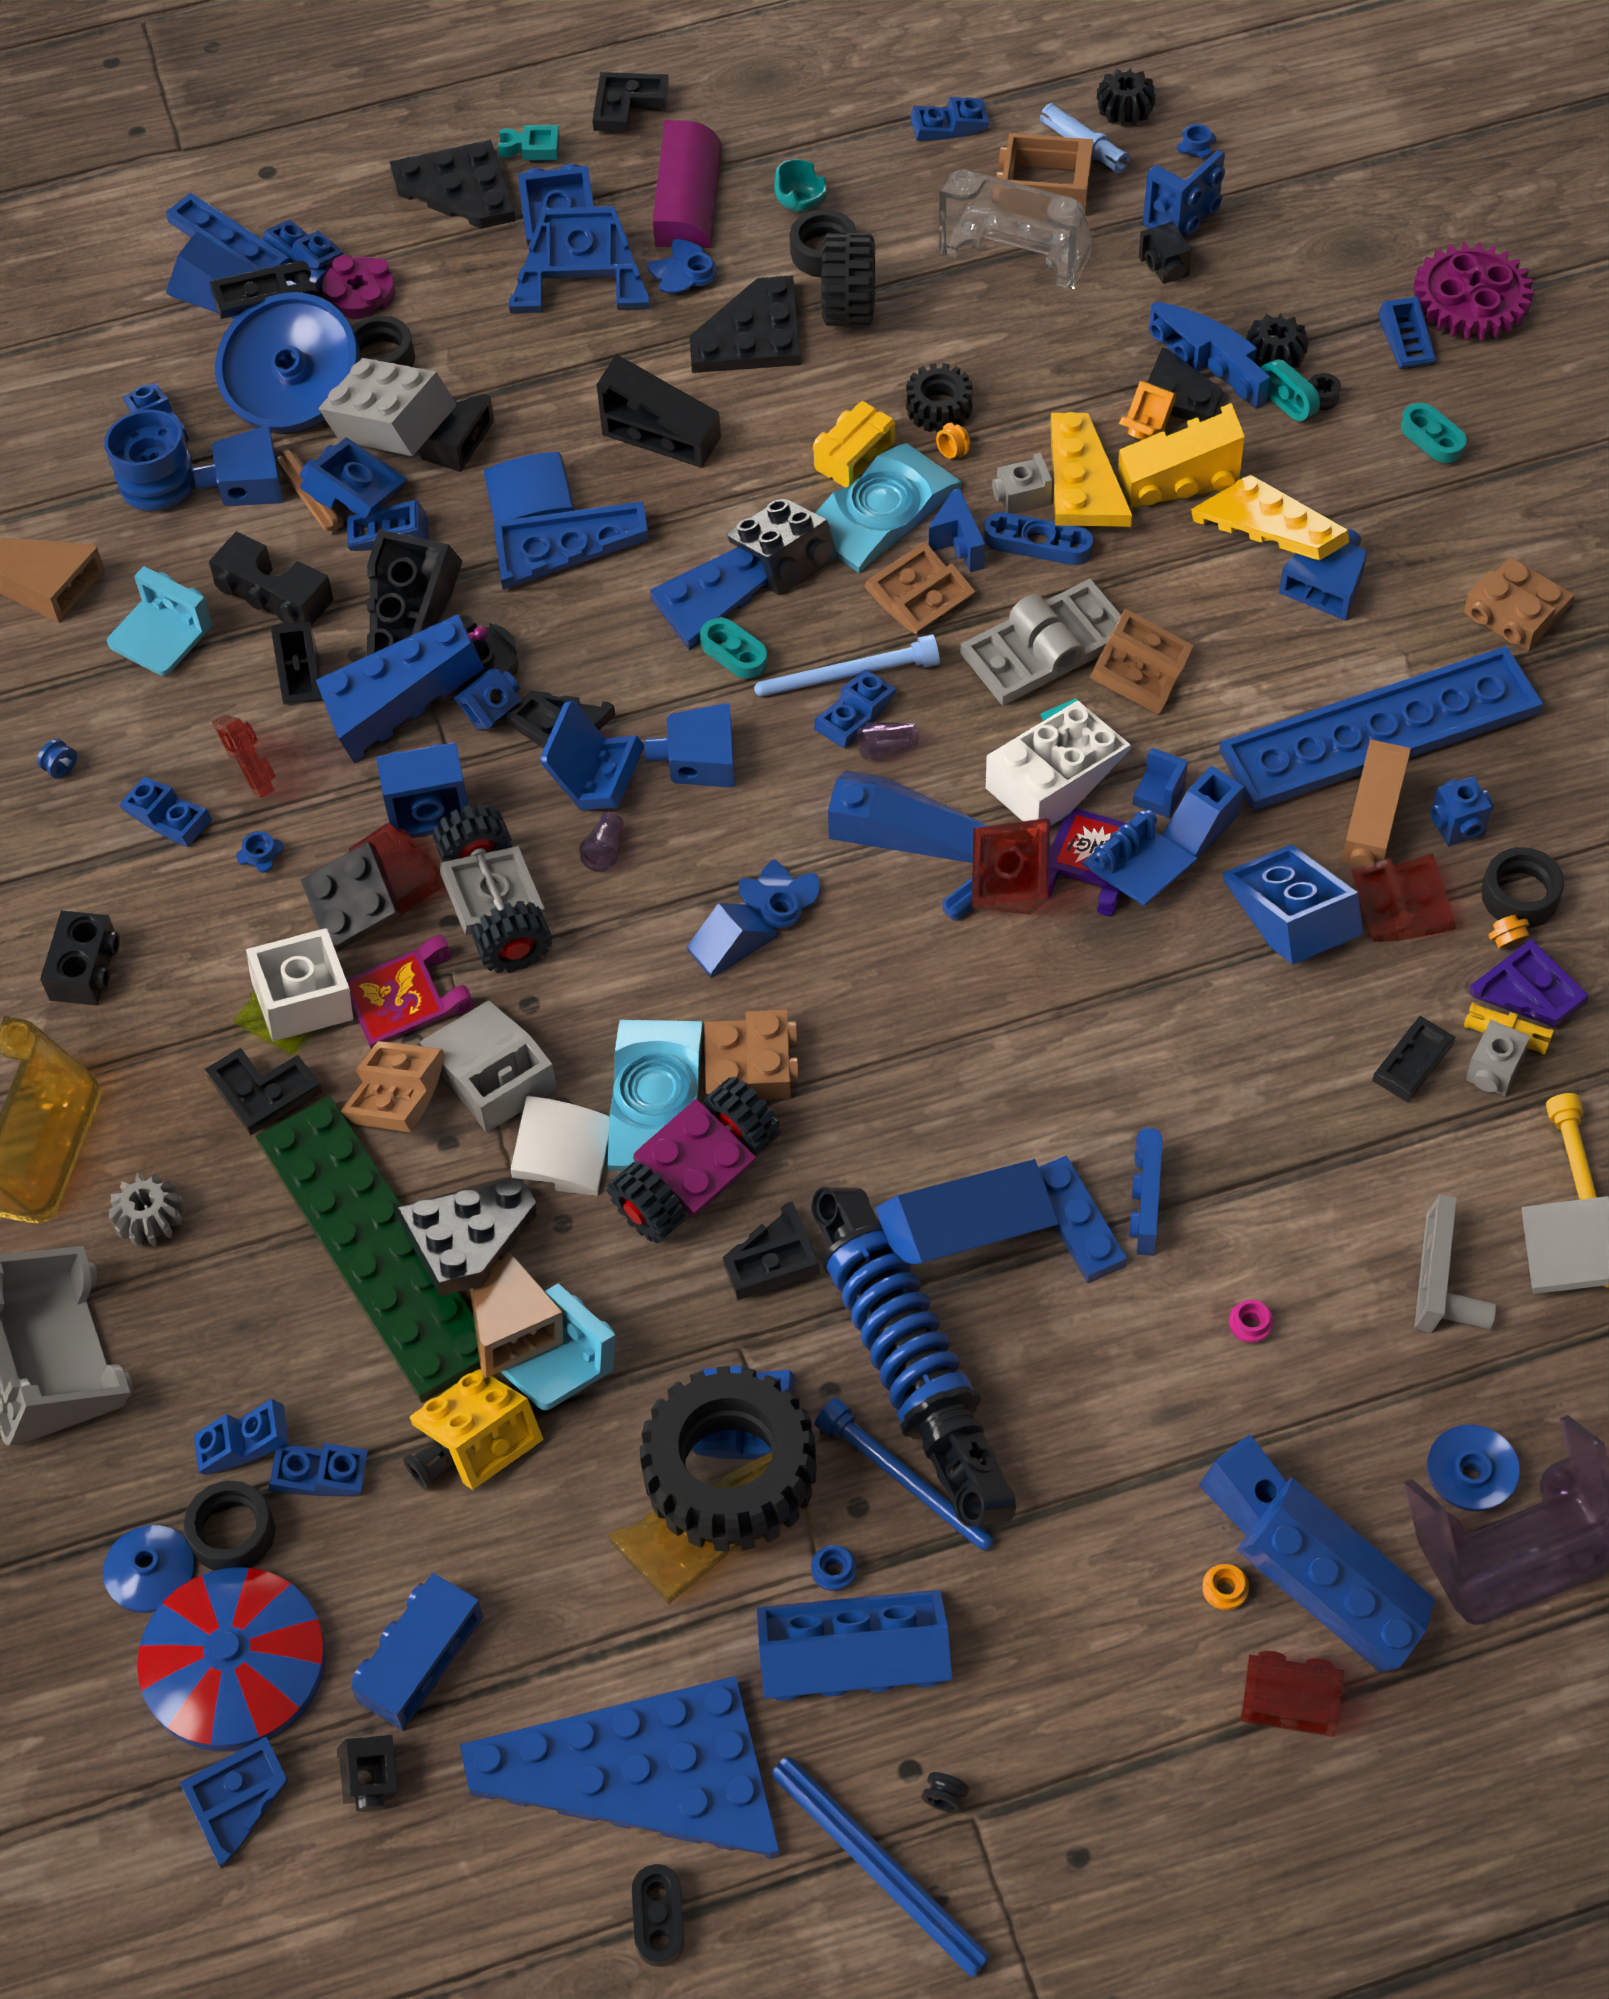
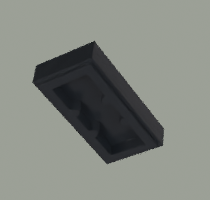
[1372,1016,1456,1103]

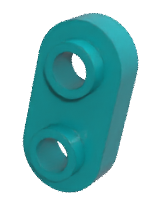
[1261,359,1320,421]
[1401,403,1467,463]
[700,618,767,678]

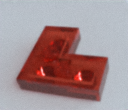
[212,714,275,797]

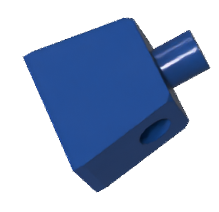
[193,425,284,506]
[1279,528,1367,621]
[644,703,735,787]
[1199,1434,1287,1536]

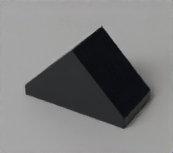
[271,621,322,704]

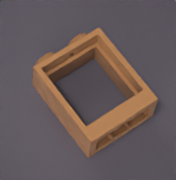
[995,133,1093,216]

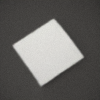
[510,1096,610,1196]

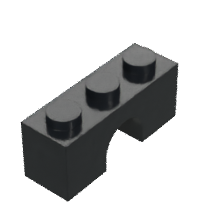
[209,531,334,626]

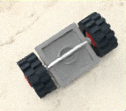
[433,804,553,973]

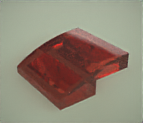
[1351,853,1457,942]

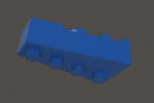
[316,614,484,763]

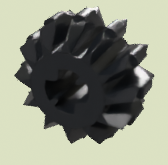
[1096,67,1156,127]
[1246,313,1308,368]

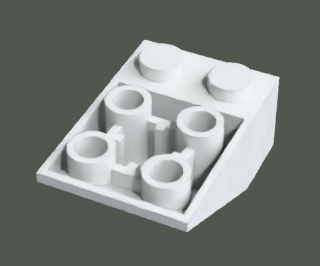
[986,701,1131,834]

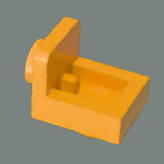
[1119,381,1177,440]

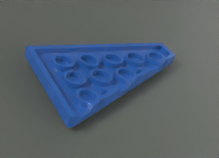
[460,1676,780,1859]

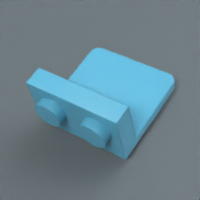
[107,566,213,676]
[501,1283,616,1410]

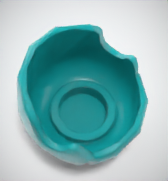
[774,159,827,213]

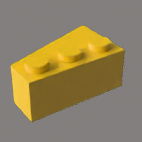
[1118,403,1245,508]

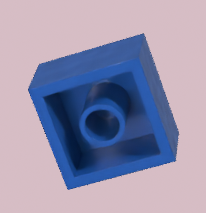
[376,742,469,842]

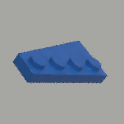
[650,547,769,650]

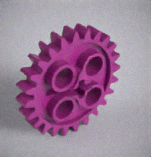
[1413,242,1534,341]

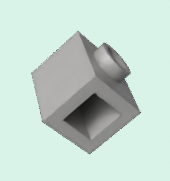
[1465,1020,1530,1097]

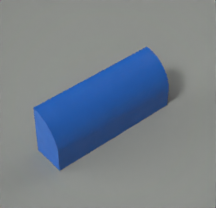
[875,1159,1059,1264]

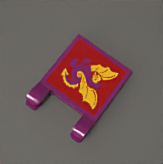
[346,935,474,1049]

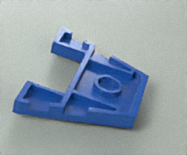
[509,206,650,313]

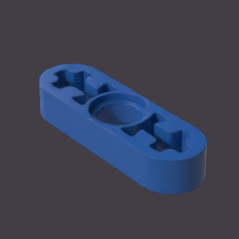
[984,512,1093,565]

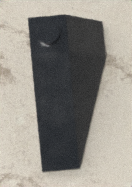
[367,529,463,656]

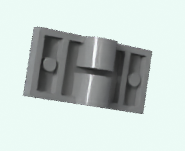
[960,579,1121,706]

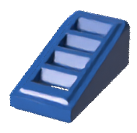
[1378,296,1437,369]
[347,499,429,551]

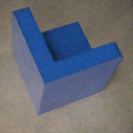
[1132,748,1188,818]

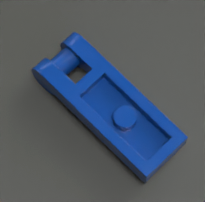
[1129,1128,1163,1256]

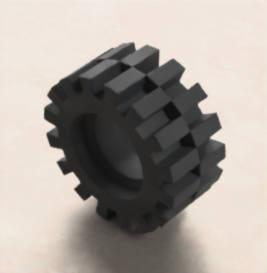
[906,363,973,433]

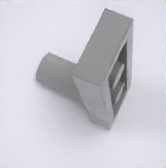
[1414,1194,1496,1333]

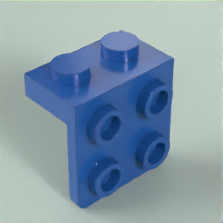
[540,701,645,810]

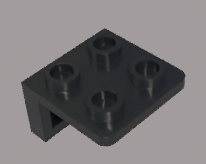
[727,499,838,595]

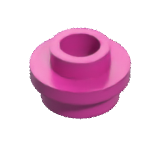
[1229,1299,1274,1343]

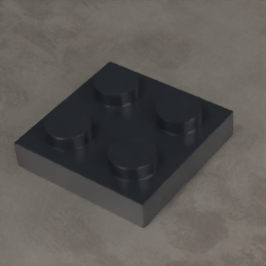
[300,842,403,952]

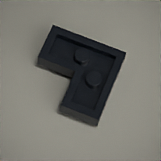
[592,72,669,132]
[205,1047,322,1136]

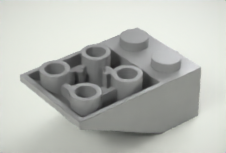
[419,1000,557,1133]

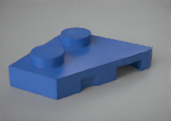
[179,1737,288,1868]

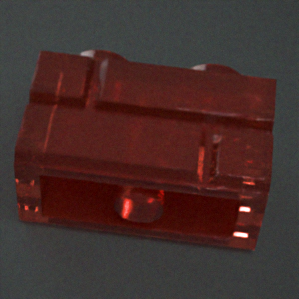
[1240,1651,1344,1737]

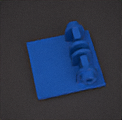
[1082,810,1197,907]

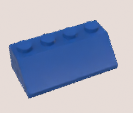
[1236,1477,1435,1672]
[756,1590,952,1701]

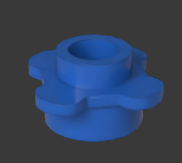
[1177,124,1216,158]
[236,831,284,873]

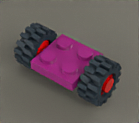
[607,1077,781,1244]

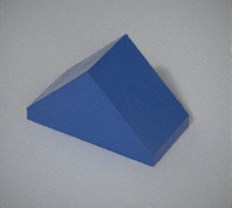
[687,903,778,978]

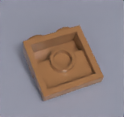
[1464,557,1574,652]
[704,1010,799,1100]

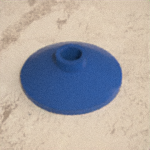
[1427,1424,1520,1511]
[103,1525,195,1613]

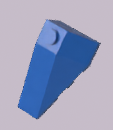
[828,770,994,865]

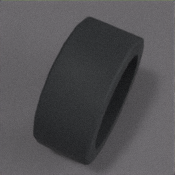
[789,209,857,277]
[352,315,416,367]
[1481,847,1564,928]
[183,1480,275,1571]

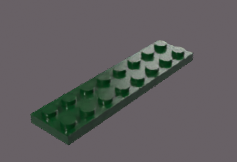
[255,1096,481,1403]

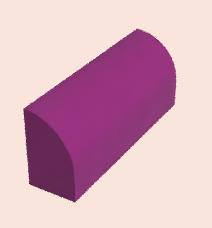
[653,120,722,248]

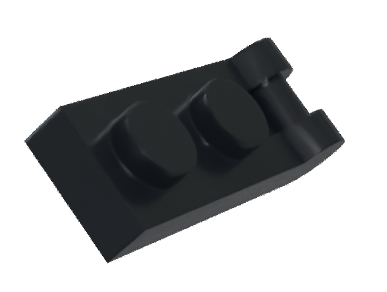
[210,261,319,319]

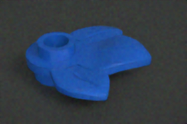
[647,239,717,294]
[739,859,819,929]

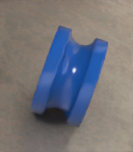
[37,739,77,779]

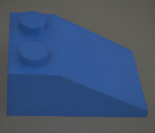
[1222,844,1363,965]

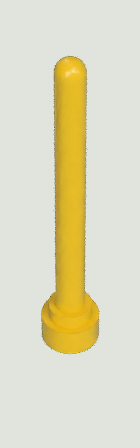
[1546,1093,1609,1288]

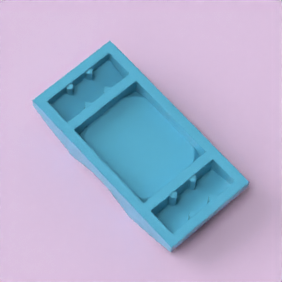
[815,443,962,573]
[608,1020,703,1171]

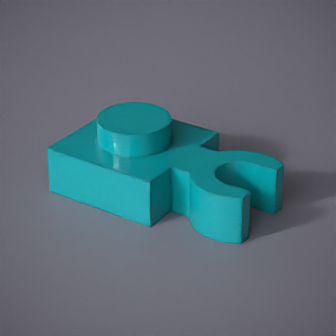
[498,125,560,160]

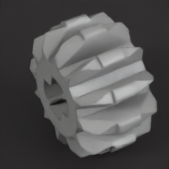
[109,1172,184,1247]

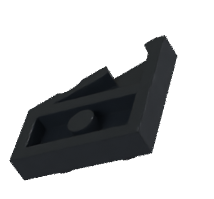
[1147,347,1222,422]
[506,690,615,748]
[723,1201,820,1300]

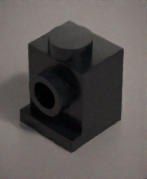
[1139,221,1192,284]
[337,1735,398,1812]

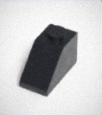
[420,393,495,472]

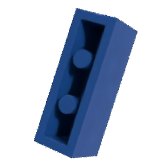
[351,1573,484,1731]

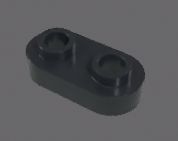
[632,1864,684,1967]

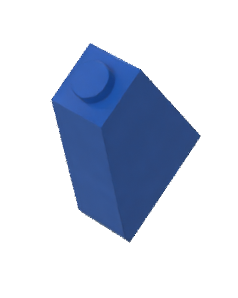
[166,231,256,319]

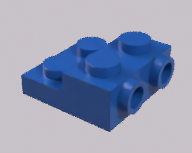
[518,164,593,246]
[300,437,407,519]

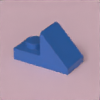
[929,488,985,572]

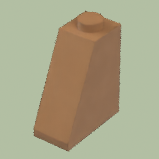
[0,538,105,623]
[1341,739,1411,872]
[471,1252,563,1378]

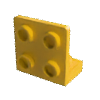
[410,1369,544,1490]

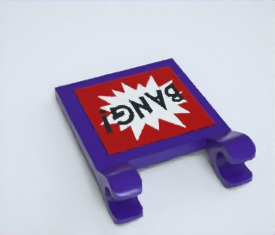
[1035,808,1128,916]

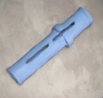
[1040,103,1130,174]

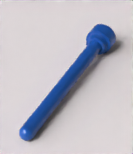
[814,1397,994,1551]

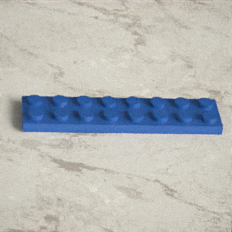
[1219,646,1543,811]

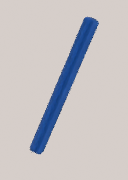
[772,1756,989,1976]

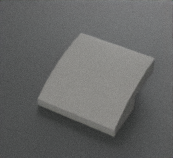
[1522,1196,1609,1294]

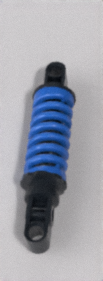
[811,1187,1016,1527]

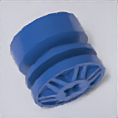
[104,409,195,511]

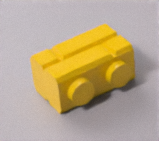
[813,401,895,487]

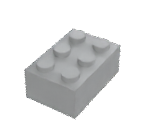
[318,358,457,456]

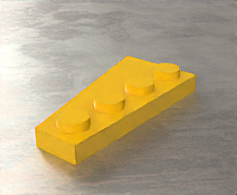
[1050,412,1132,527]
[1191,475,1350,561]

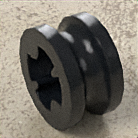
[1308,373,1341,410]
[921,1772,969,1814]

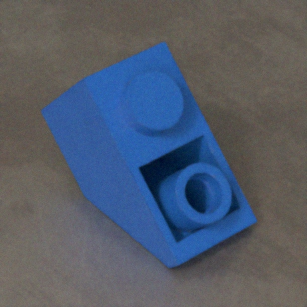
[1163,765,1244,859]

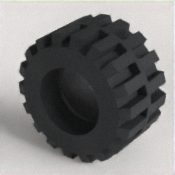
[821,233,875,326]

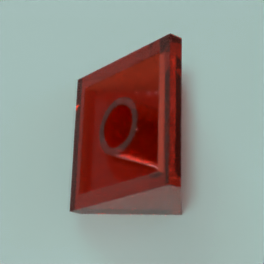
[972,818,1050,915]

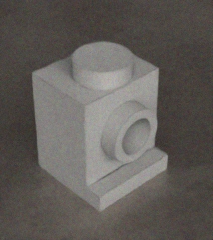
[992,453,1052,514]

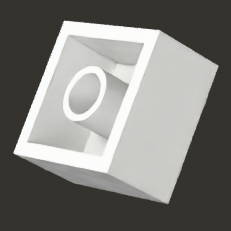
[246,928,353,1041]

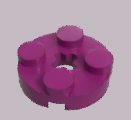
[322,255,395,319]

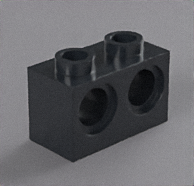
[40,910,120,1006]

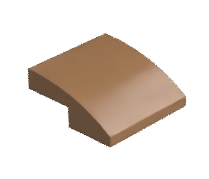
[864,541,976,634]
[1089,608,1194,715]
[340,1041,445,1132]

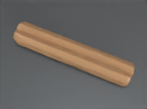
[276,450,344,534]

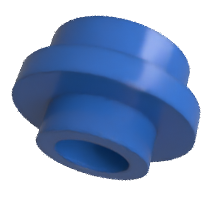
[811,1545,857,1591]

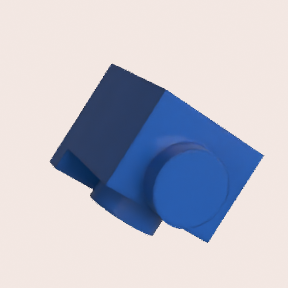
[454,669,521,729]

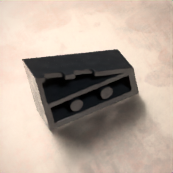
[596,354,721,468]

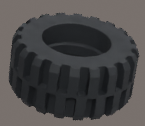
[640,1366,817,1552]

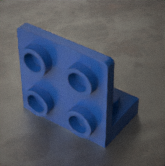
[1143,150,1225,237]

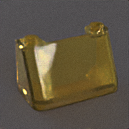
[0,1016,101,1223]

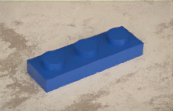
[1038,1155,1127,1283]

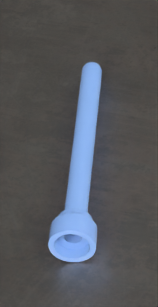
[754,634,940,697]

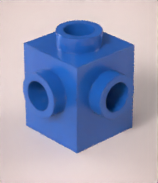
[1430,776,1493,847]

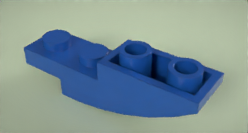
[1149,302,1270,409]

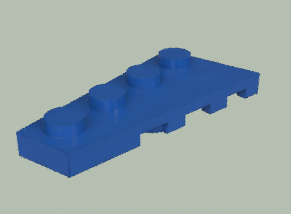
[493,501,649,590]

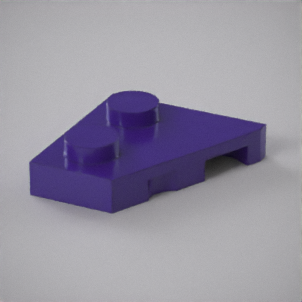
[1469,939,1589,1027]

